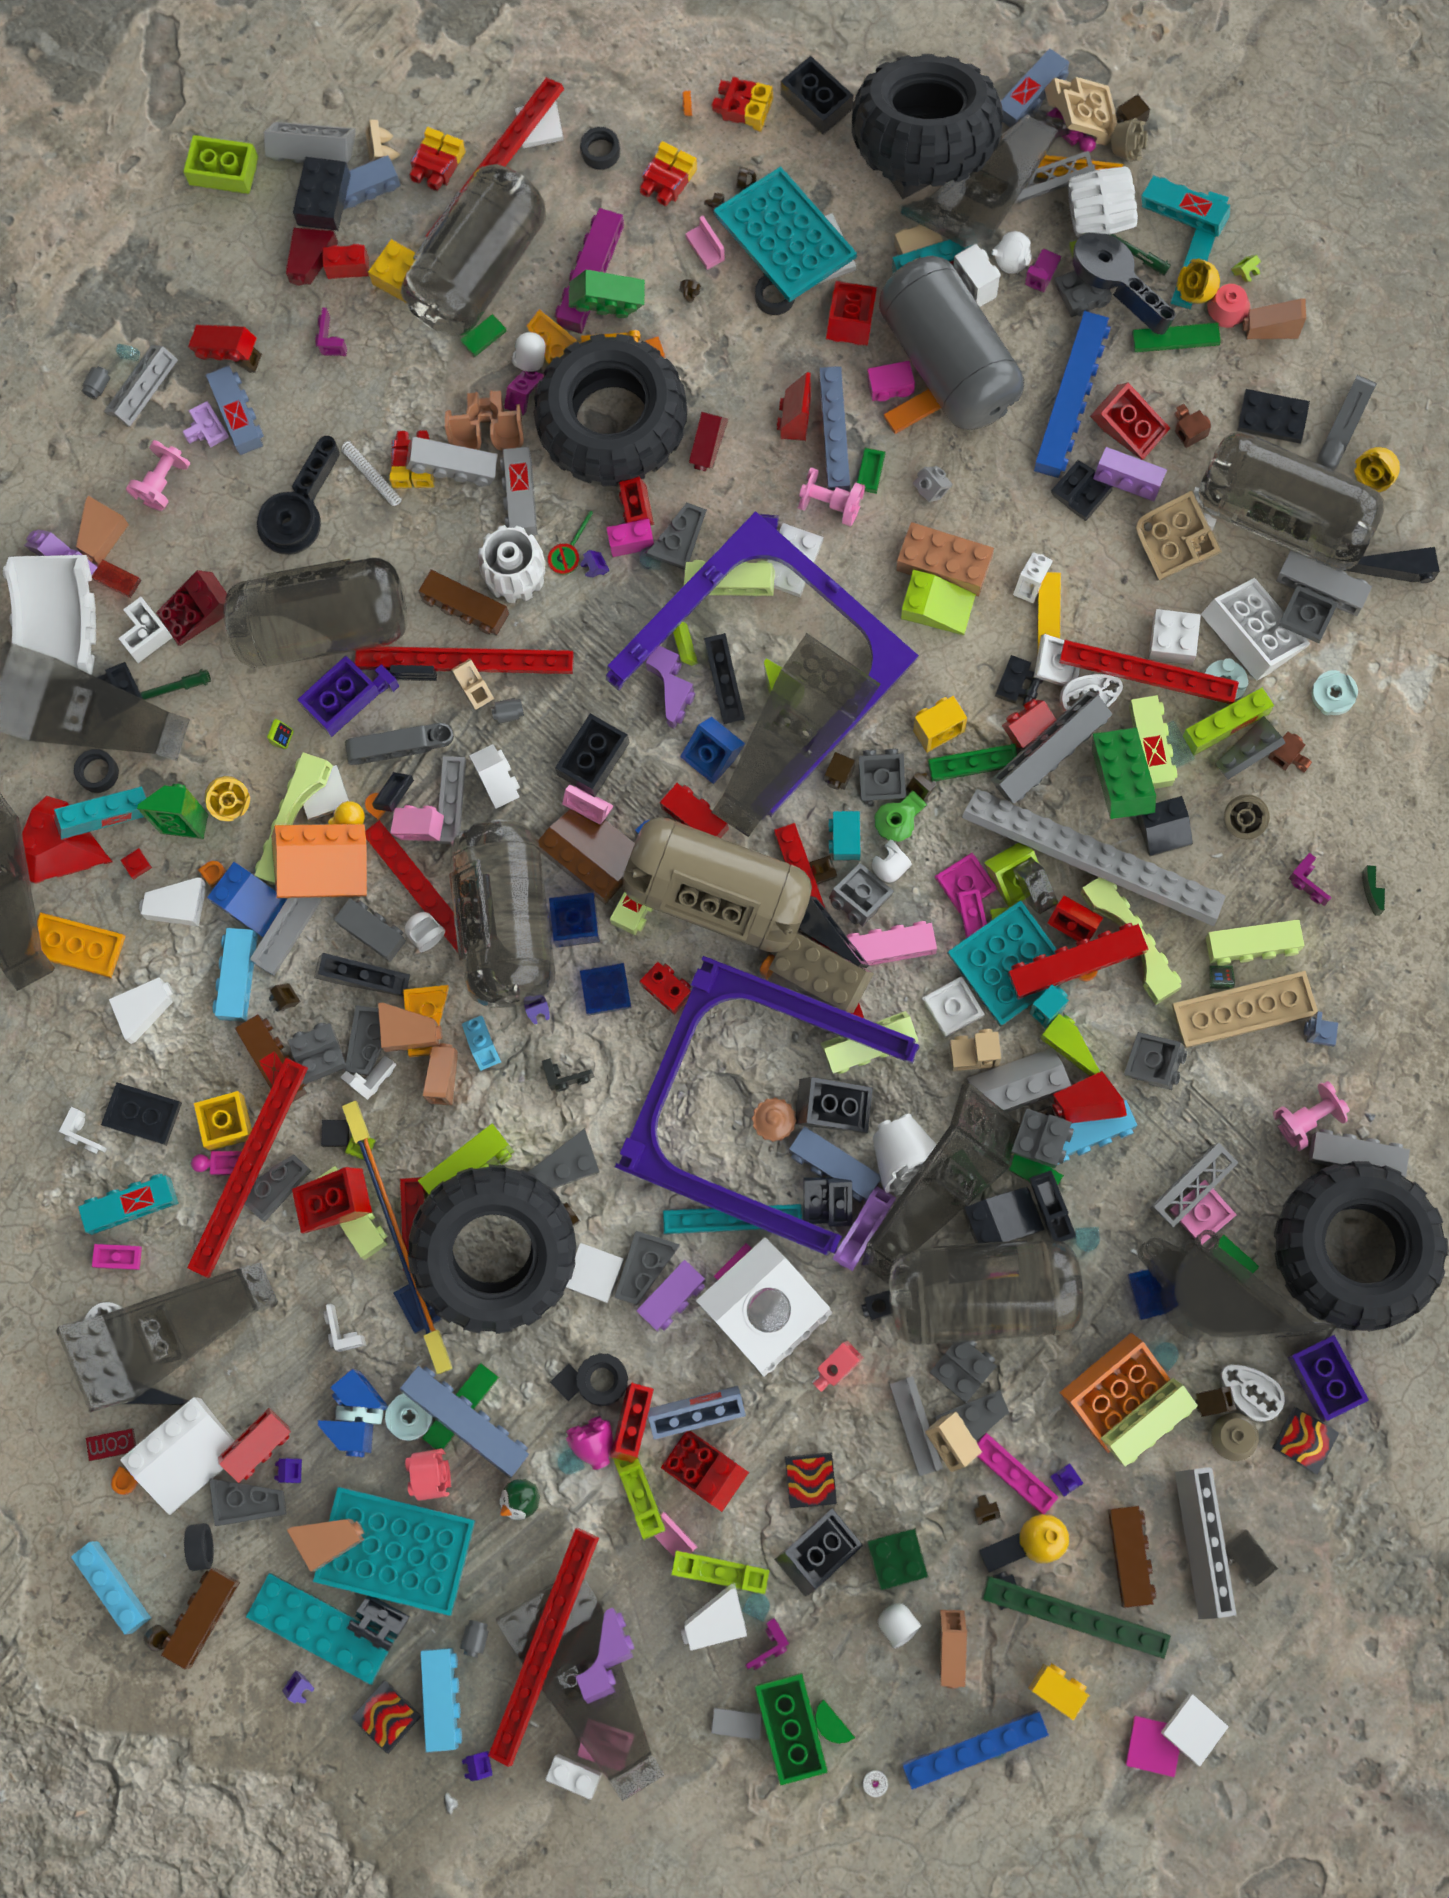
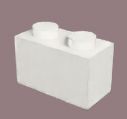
[546,1754,602,1800]

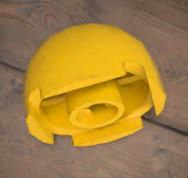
[1177,258,1220,304]
[1354,447,1400,492]
[204,776,250,821]
[1020,1514,1069,1564]

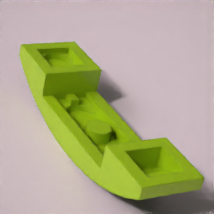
[612,1457,666,1540]
[671,1551,770,1594]

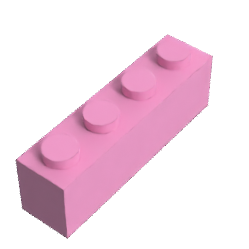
[846,921,937,966]

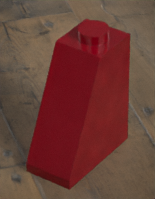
[286,227,338,286]
[689,412,729,472]

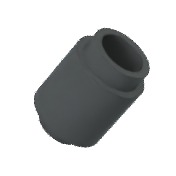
[81,366,111,400]
[491,698,524,724]
[460,1620,489,1658]

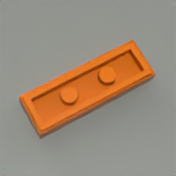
[884,389,941,434]

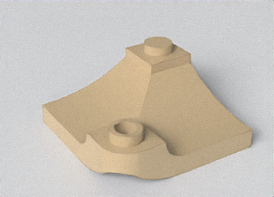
[1044,77,1117,145]
[1136,491,1222,580]

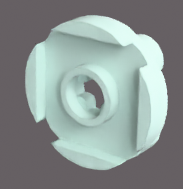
[1205,658,1248,704]
[1311,670,1358,715]
[385,1394,433,1441]
[335,1406,383,1424]

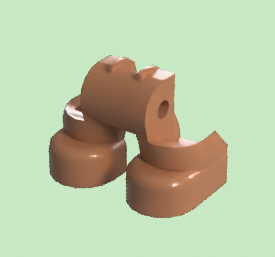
[445,390,524,451]

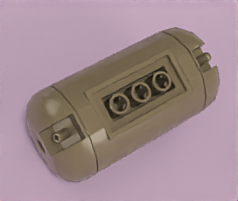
[622,817,812,952]

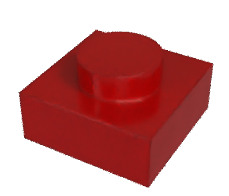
[120,848,152,880]

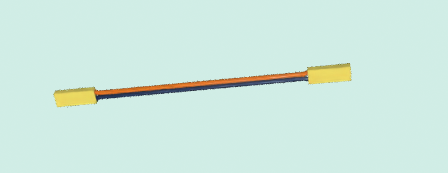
[342,1101,453,1374]

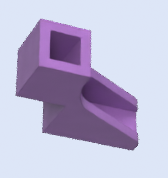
[24,529,97,575]
[646,646,695,729]
[832,1186,896,1271]
[576,1607,635,1703]

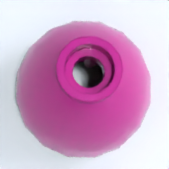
[566,1416,613,1470]

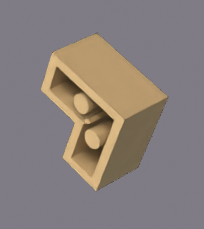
[950,1029,1001,1071]

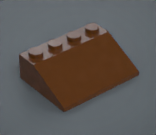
[535,809,635,905]

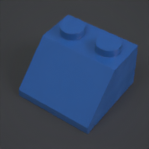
[680,717,745,784]
[330,1369,388,1411]
[318,1420,374,1457]

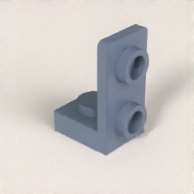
[1304,1011,1338,1047]

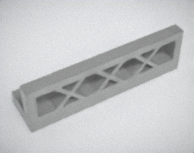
[1007,151,1096,204]
[104,345,178,427]
[250,897,322,976]
[1149,1143,1238,1227]
[890,1376,943,1476]

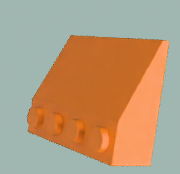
[271,824,367,898]
[1059,1333,1171,1453]

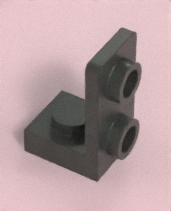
[542,1058,595,1092]

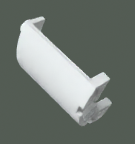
[3,555,96,681]

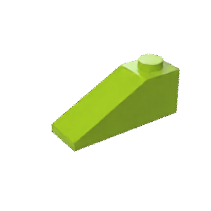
[1041,1014,1100,1076]

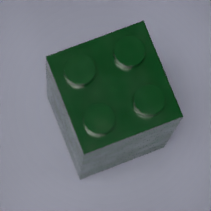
[866,1528,928,1590]

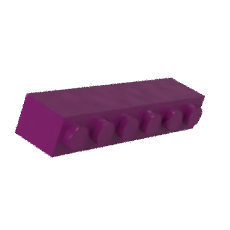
[555,208,624,334]

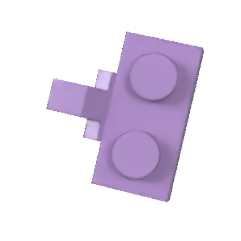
[183,401,229,448]

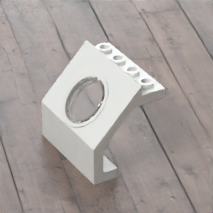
[696,1237,832,1376]

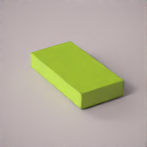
[673,622,698,666]

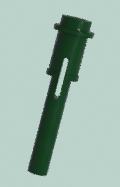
[1110,234,1171,276]
[141,669,211,700]

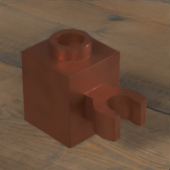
[1174,403,1211,448]
[1268,731,1312,773]

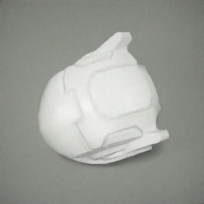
[991,231,1032,274]

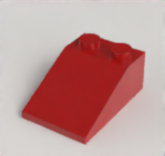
[826,281,877,346]
[777,372,811,441]
[1090,382,1171,460]
[292,1167,372,1234]

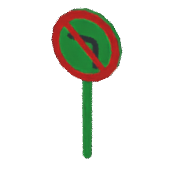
[548,511,593,575]

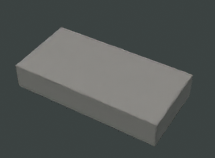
[711,1708,762,1740]

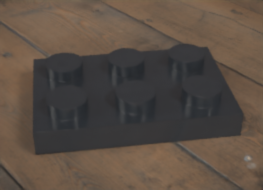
[1237,389,1310,444]
[101,1082,182,1146]

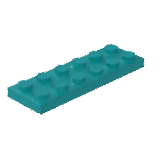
[246,1573,395,1685]

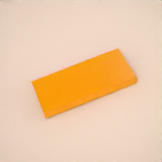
[26,912,126,978]

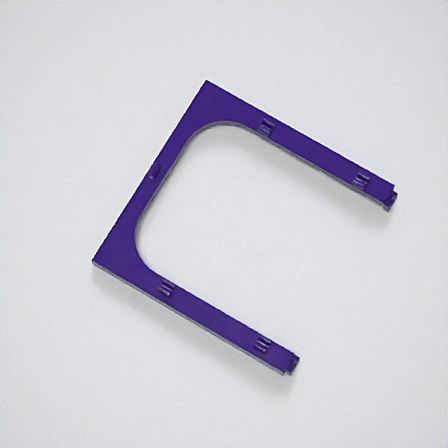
[606,511,919,820]
[614,956,920,1256]

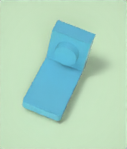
[462,1016,501,1071]

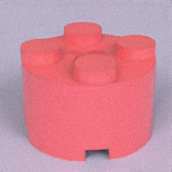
[405,1449,451,1501]

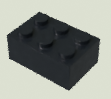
[780,55,854,135]
[293,156,351,231]
[555,713,630,797]

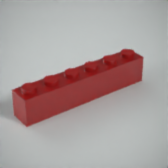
[1008,923,1149,999]

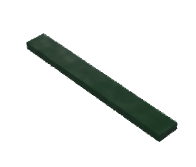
[981,1576,1171,1659]

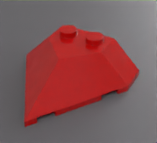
[14,795,113,884]

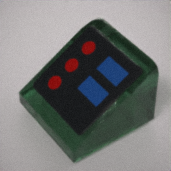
[1209,966,1235,989]

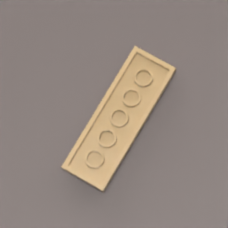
[1172,971,1318,1049]

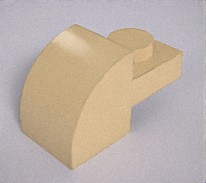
[451,659,494,710]

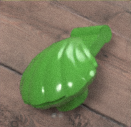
[874,791,927,842]

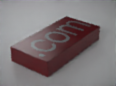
[86,1428,136,1461]

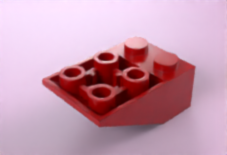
[661,1430,749,1512]

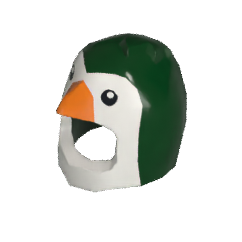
[500,1479,540,1520]

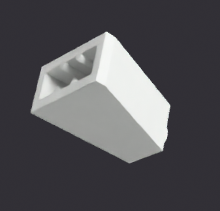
[139,878,207,926]
[109,978,173,1044]
[681,1584,747,1650]

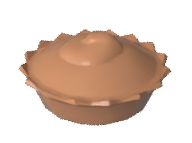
[752,1097,797,1142]

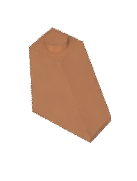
[1243,299,1306,339]
[76,496,129,566]
[378,1003,443,1052]
[423,1043,458,1106]
[287,1519,364,1572]
[940,1610,967,1689]

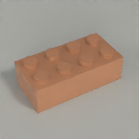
[896,522,994,597]

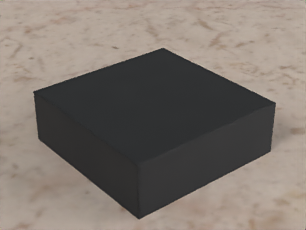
[321,1120,349,1147]
[550,1363,579,1402]

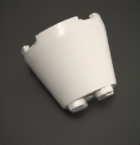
[873,1114,949,1196]

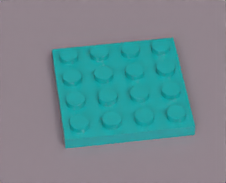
[947,900,1060,1027]

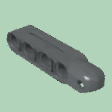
[1316,375,1377,471]
[345,723,454,765]

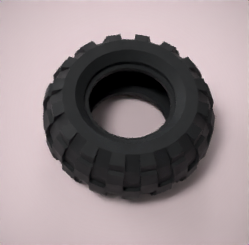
[851,54,1003,187]
[533,334,687,486]
[1274,1161,1448,1332]
[408,1165,577,1334]

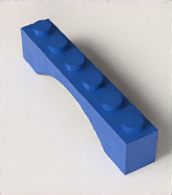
[902,1710,1049,1790]

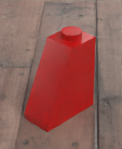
[1052,1071,1127,1123]

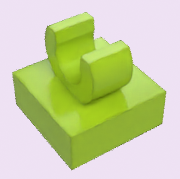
[1231,255,1261,282]

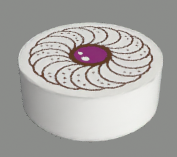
[863,1770,888,1797]

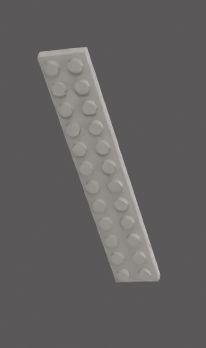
[962,789,1226,926]

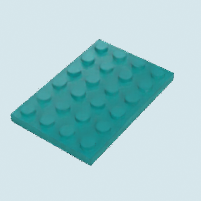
[713,166,857,302]
[313,1487,476,1616]

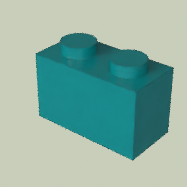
[829,811,861,861]
[1029,985,1069,1029]

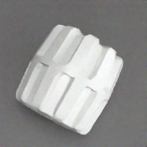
[1068,167,1138,238]
[478,525,545,603]

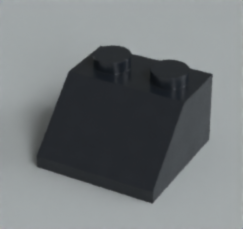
[1136,796,1193,857]

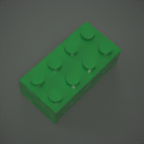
[1092,727,1156,819]
[755,1672,828,1786]

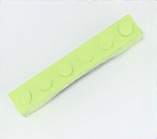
[254,753,333,885]
[1080,877,1181,1005]

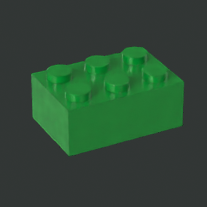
[569,270,645,318]

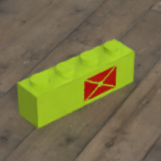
[1182,687,1274,756]

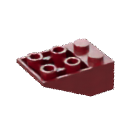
[156,570,235,646]

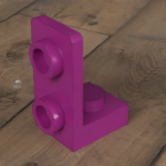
[1025,249,1061,293]
[315,307,348,356]
[504,370,544,416]
[1288,853,1331,906]
[745,1617,789,1671]

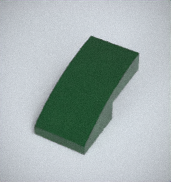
[1362,865,1385,916]

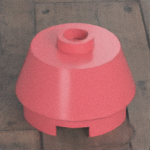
[1207,284,1250,328]

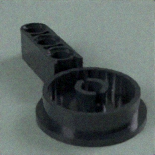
[1073,233,1176,334]
[257,435,340,555]

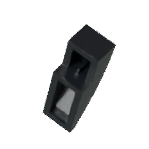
[1029,1170,1077,1247]

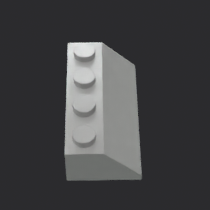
[264,122,356,163]
[967,1048,1071,1121]

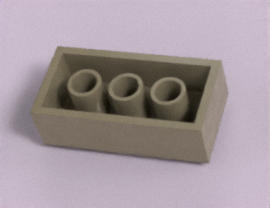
[769,931,874,1013]

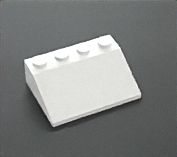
[1201,578,1310,681]
[120,1397,234,1515]

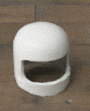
[512,332,546,371]
[872,839,912,883]
[404,912,445,952]
[878,1603,921,1648]

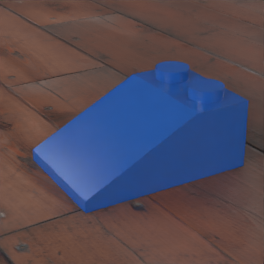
[207,862,287,938]

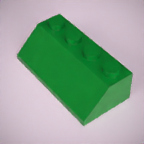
[137,784,208,839]

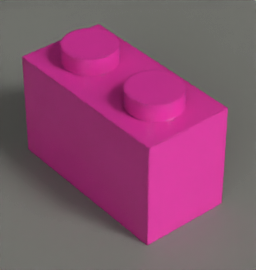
[867,360,915,402]
[606,519,654,557]

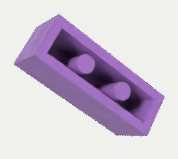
[1093,447,1167,501]
[636,1260,706,1332]

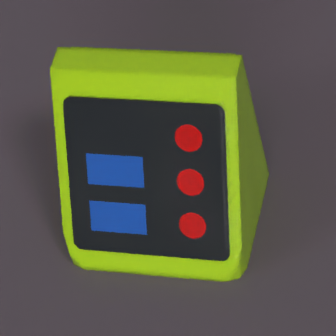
[267,719,294,749]

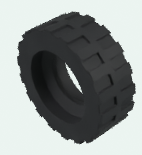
[576,1353,628,1407]

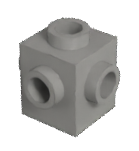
[913,466,953,502]

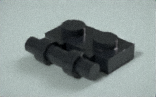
[995,655,1044,706]
[347,1595,410,1652]

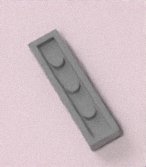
[436,756,466,844]

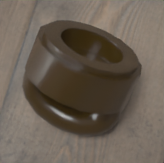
[736,167,757,189]
[704,193,725,211]
[679,279,701,303]
[144,1624,169,1652]

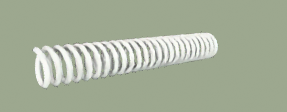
[342,441,402,506]

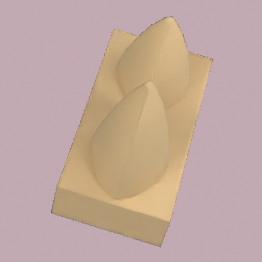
[365,119,400,162]

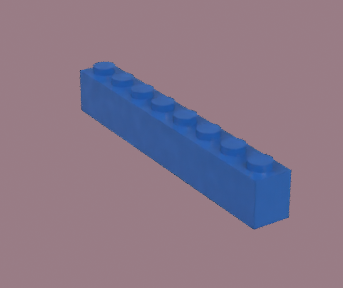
[1034,311,1111,478]

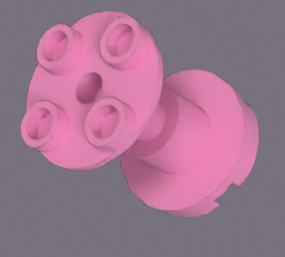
[126,440,190,511]
[798,468,865,527]
[1273,1081,1350,1151]

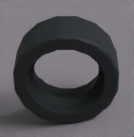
[580,127,620,170]
[755,274,795,315]
[73,749,119,793]
[184,1523,214,1571]

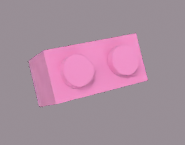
[390,805,444,841]

